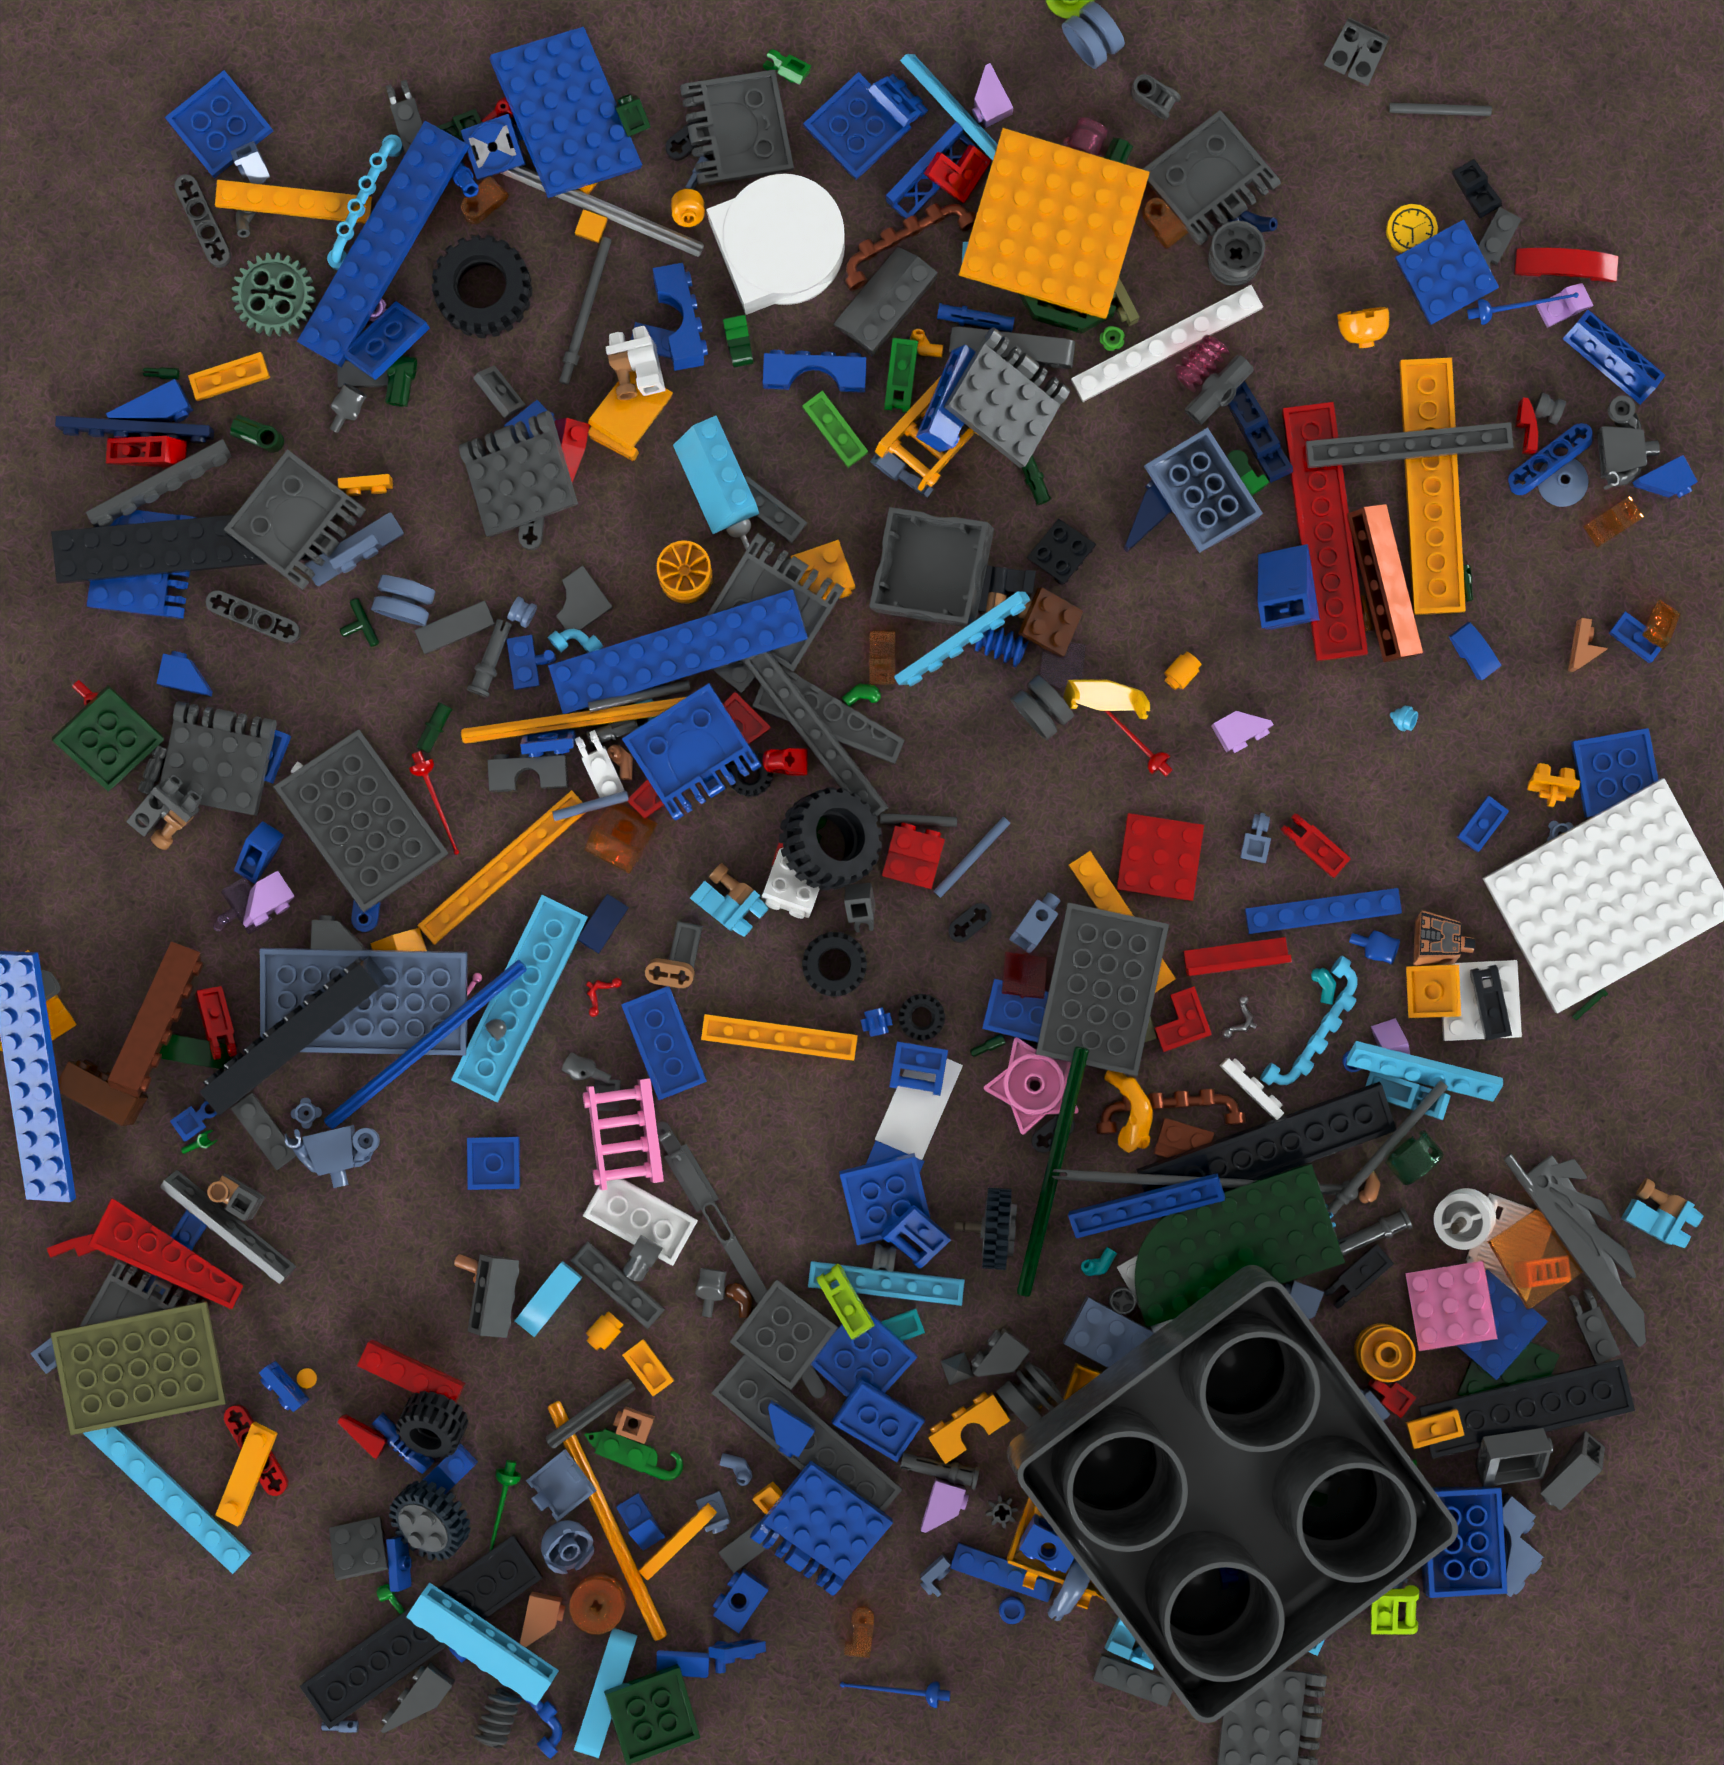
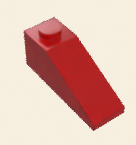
[554,418,590,482]
[106,436,187,467]

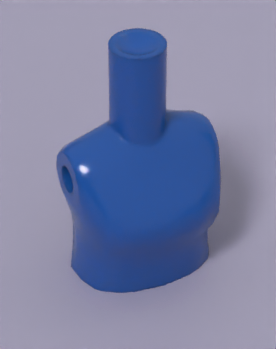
[1349,930,1400,965]

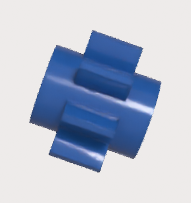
[861,1008,893,1037]

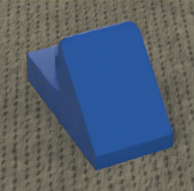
[616,1492,665,1551]

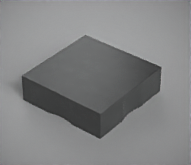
[869,507,994,627]

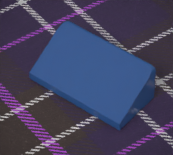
[656,1650,710,1678]

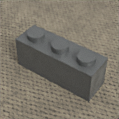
[468,1254,519,1338]

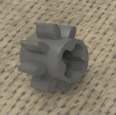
[985,1494,1018,1528]

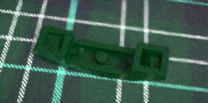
[159,1034,232,1070]

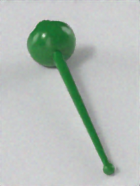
[489,1460,521,1551]

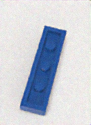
[950,1542,1055,1602]

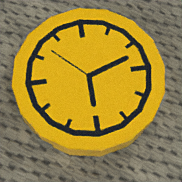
[1386,204,1438,254]

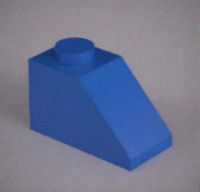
[1632,455,1698,498]
[156,651,213,697]
[234,821,284,884]
[768,1400,815,1458]
[423,1443,478,1494]

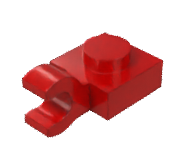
[1368,1377,1417,1418]

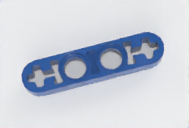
[1508,423,1593,495]

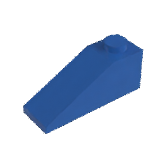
[106,379,193,422]

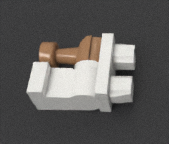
[606,326,666,400]

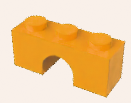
[928,1392,1010,1464]

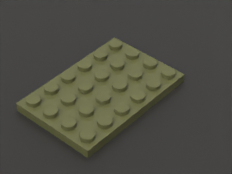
[50,1301,227,1435]

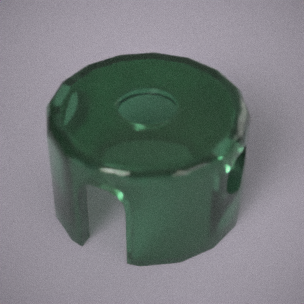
[1385,1130,1444,1185]

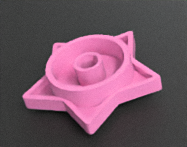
[984,1037,1079,1135]

